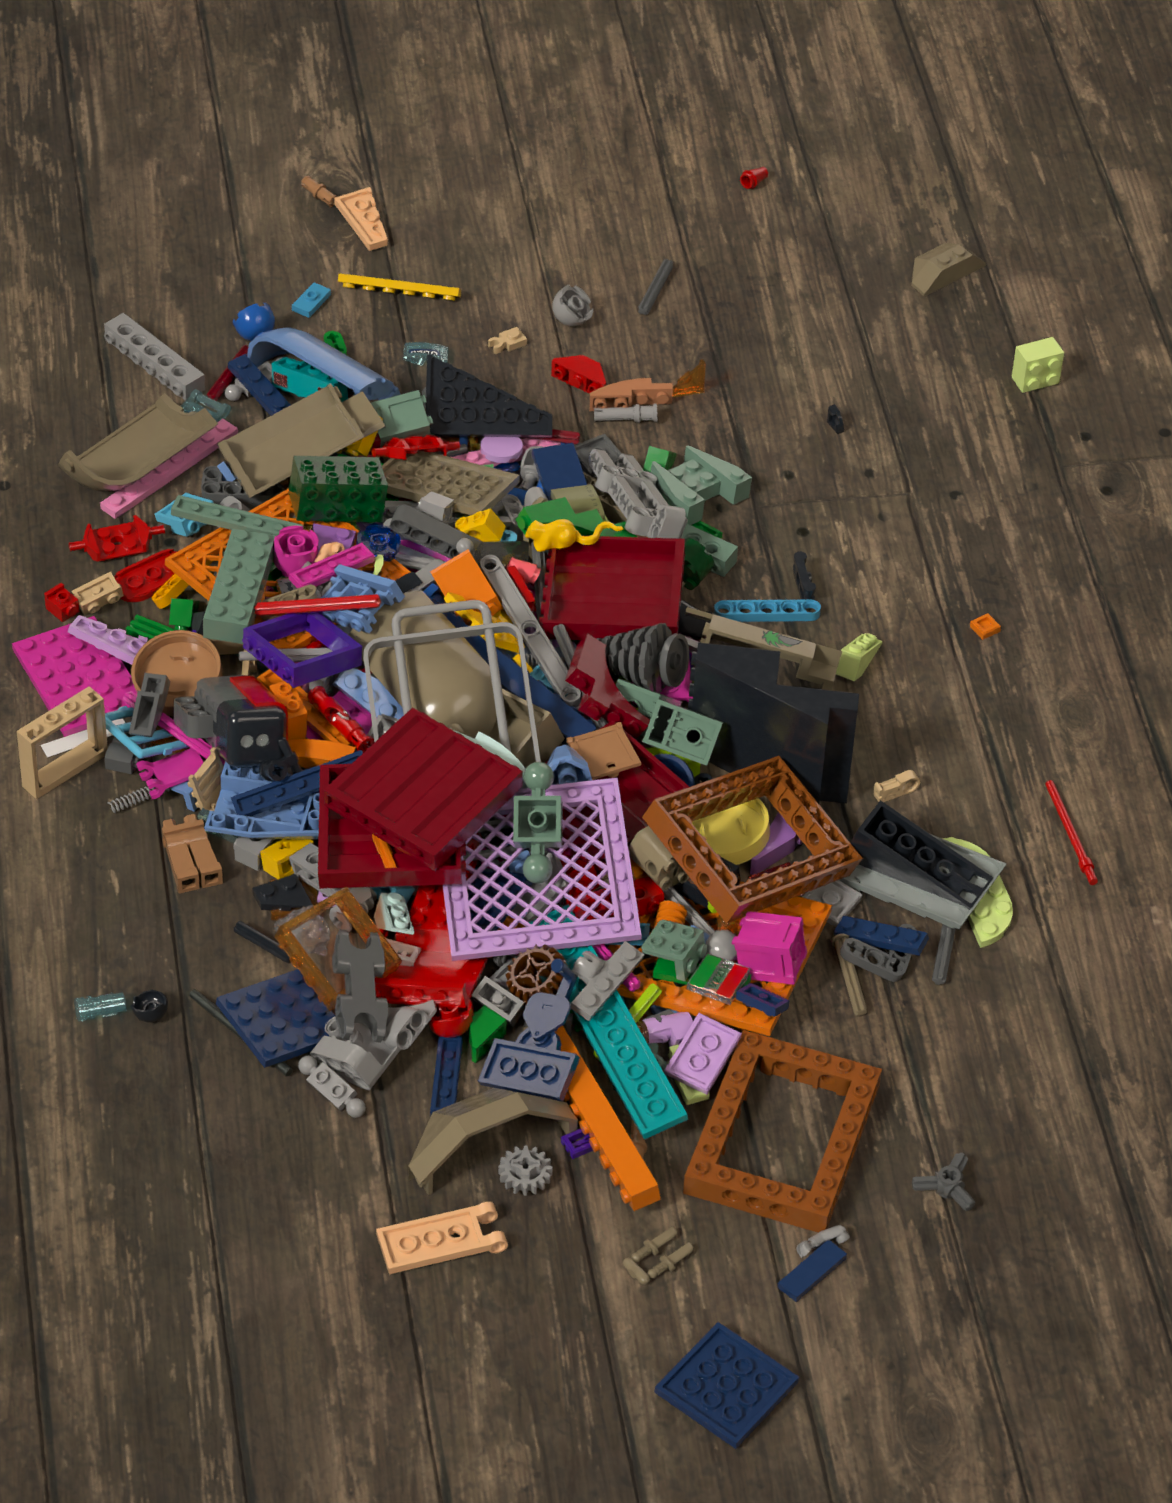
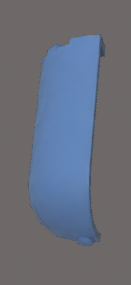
[247,328,401,401]

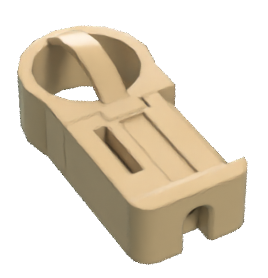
[874,770,920,802]

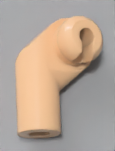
[314,542,345,563]

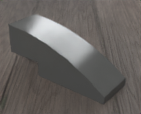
[129,673,171,737]

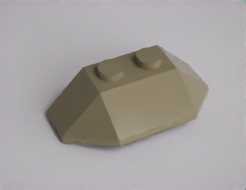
[911,243,986,297]

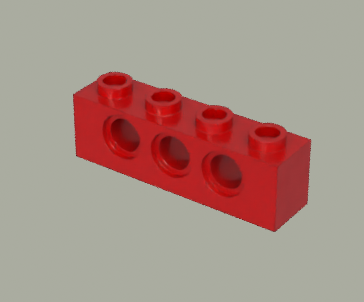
[566,876,664,921]

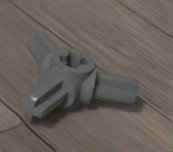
[912,1153,976,1211]

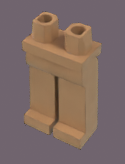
[162,814,223,894]

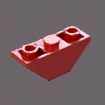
[551,355,606,394]

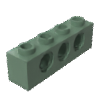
[681,524,738,577]

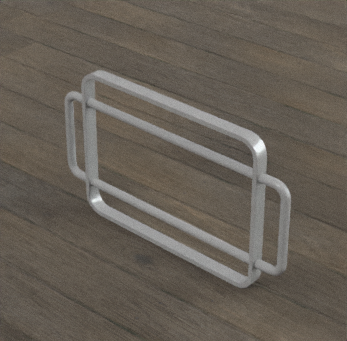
[363,600,541,861]

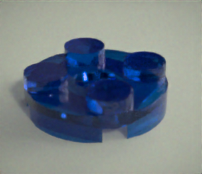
[356,525,401,561]

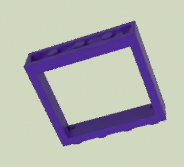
[242,612,362,688]

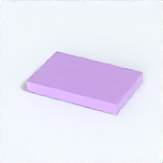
[664,1013,741,1095]

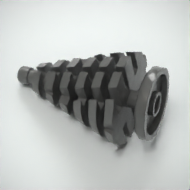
[597,623,689,693]

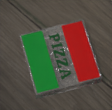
[687,953,750,1005]

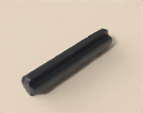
[234,921,295,963]

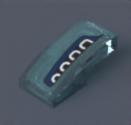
[403,342,448,366]

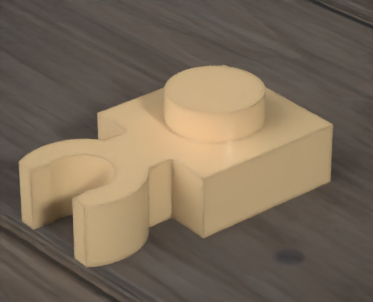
[488,327,527,354]

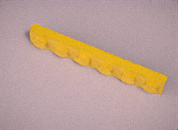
[338,273,461,301]

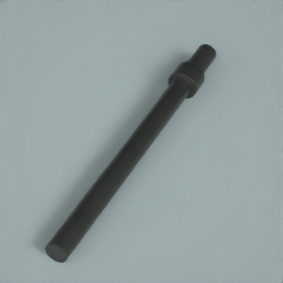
[189,989,293,1077]

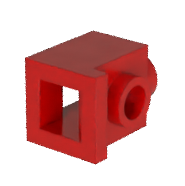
[44,583,80,622]

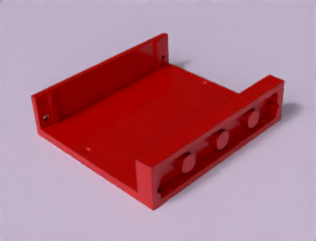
[374,932,489,1008]

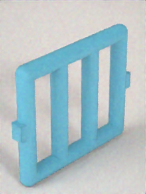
[105,706,189,759]

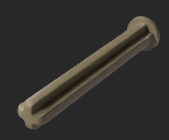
[831,934,867,1016]

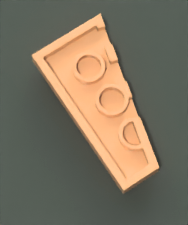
[334,187,388,251]

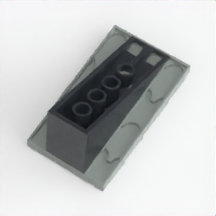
[839,800,1006,929]

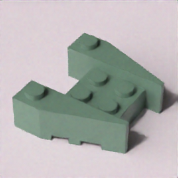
[651,445,752,525]

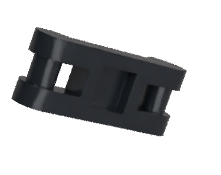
[793,551,816,600]

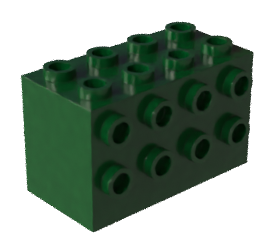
[288,456,388,523]

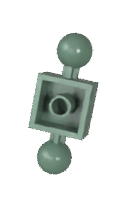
[513,762,563,884]

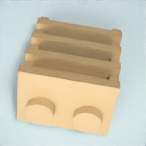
[187,747,223,819]

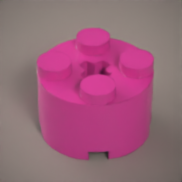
[274,525,319,577]

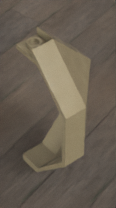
[408,1088,578,1195]

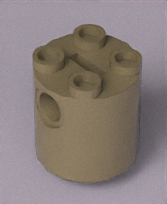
[629,826,690,890]

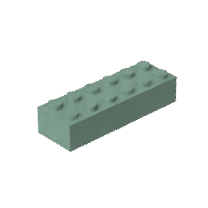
[203,528,276,644]

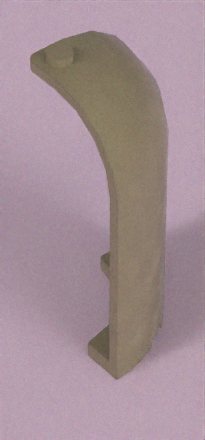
[58,393,218,491]
[348,591,497,739]

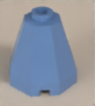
[547,745,592,785]

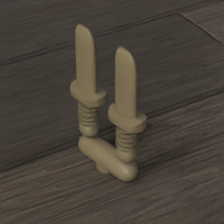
[623,1227,694,1285]

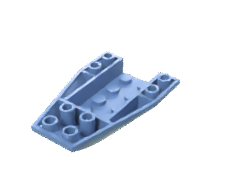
[205,761,319,840]

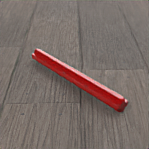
[254,594,381,616]

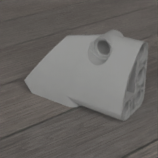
[310,1000,437,1090]

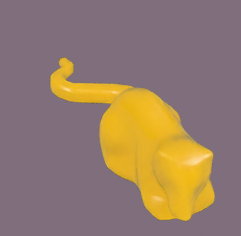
[525,519,623,552]

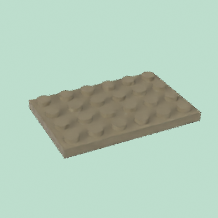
[382,450,520,515]

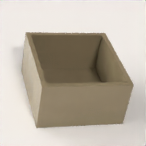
[488,689,565,768]

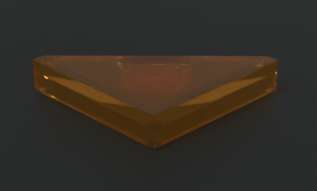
[673,359,706,397]

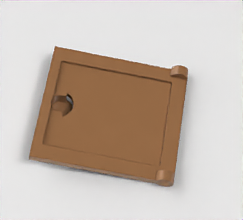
[566,722,641,780]

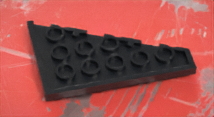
[426,354,553,437]

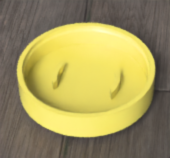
[692,798,770,865]

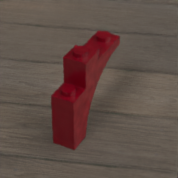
[565,634,650,739]

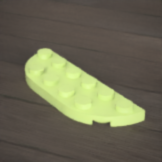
[942,837,1013,948]

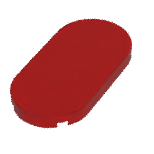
[114,549,177,602]

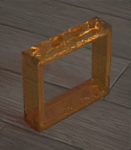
[274,887,402,1011]

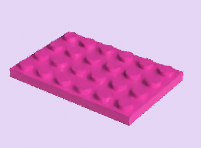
[12,616,137,737]

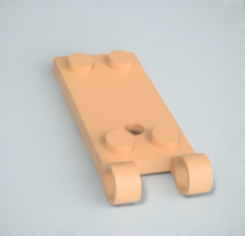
[376,1202,508,1274]

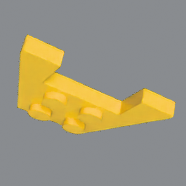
[444,592,525,654]

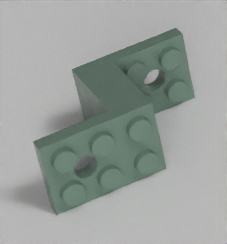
[606,678,723,766]

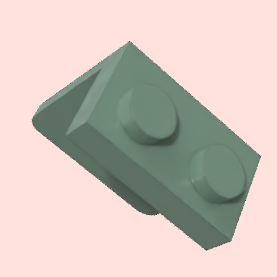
[641,920,707,981]

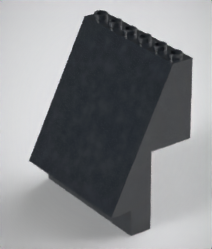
[687,643,859,804]

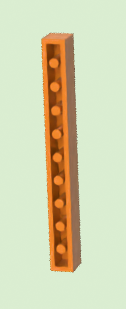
[556,1025,661,1211]

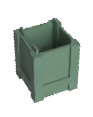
[371,390,433,459]

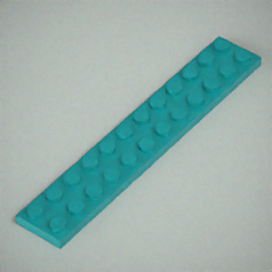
[528,904,688,1140]

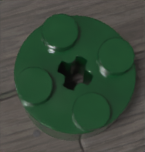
[683,538,714,590]

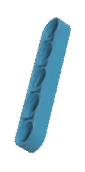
[714,599,821,622]

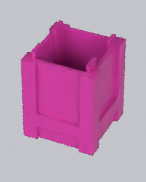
[731,911,807,985]

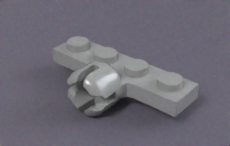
[571,941,644,1021]

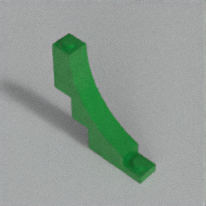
[516,497,637,537]

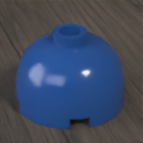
[233,303,275,341]

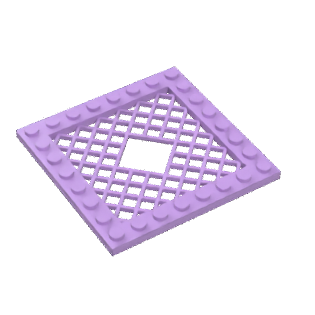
[443,778,641,961]

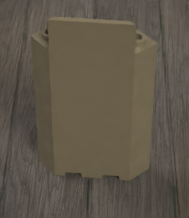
[217,383,385,499]

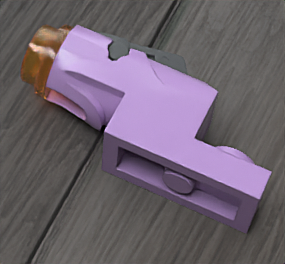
[637,1009,693,1046]

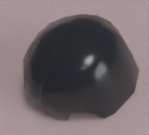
[130,989,168,1023]

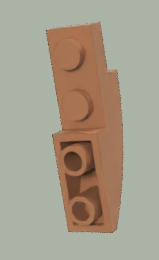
[589,378,673,411]

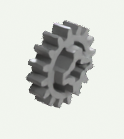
[499,1145,552,1196]

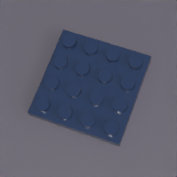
[216,969,335,1068]
[654,1322,799,1449]

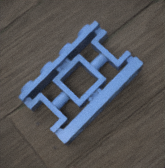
[319,564,405,633]

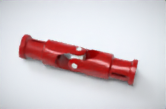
[307,686,375,753]

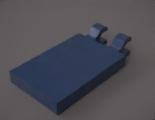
[531,443,587,501]

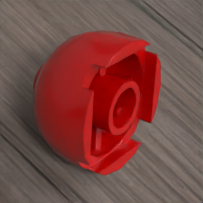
[428,999,473,1038]

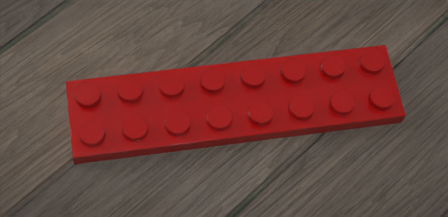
[405,832,482,937]

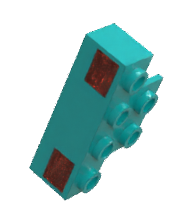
[272,357,348,403]

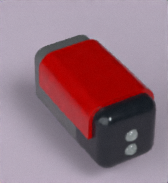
[174,675,288,768]

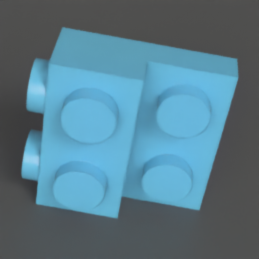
[155,493,213,537]

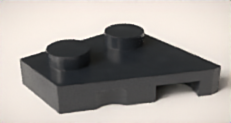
[252,874,313,912]

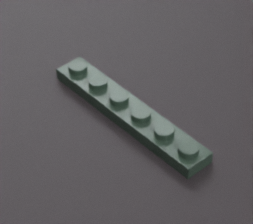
[171,495,303,537]

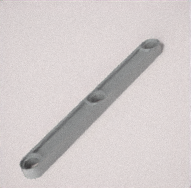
[480,555,581,707]

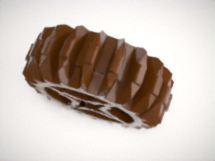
[505,944,568,1005]

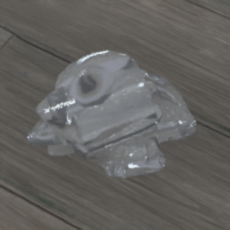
[274,905,330,956]

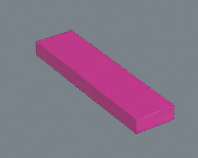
[289,543,375,589]

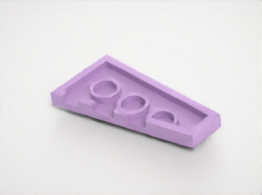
[68,615,148,665]

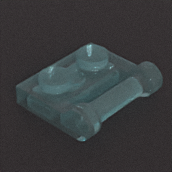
[180,389,231,422]

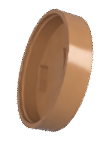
[131,630,223,716]

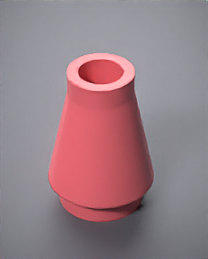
[506,557,541,584]

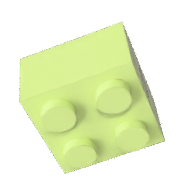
[1012,337,1064,393]

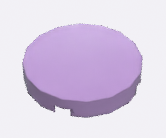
[481,437,523,463]

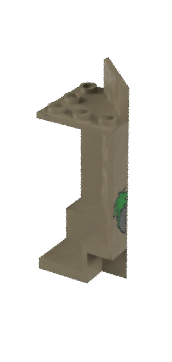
[685,607,842,691]

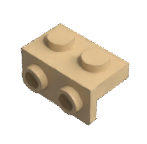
[72,572,123,615]

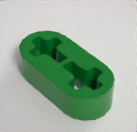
[323,331,347,355]

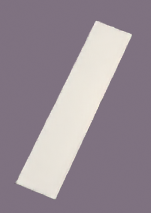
[41,718,125,757]

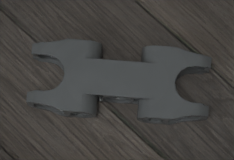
[332,929,388,1043]

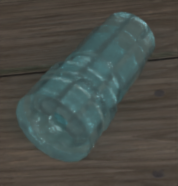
[74,992,126,1022]

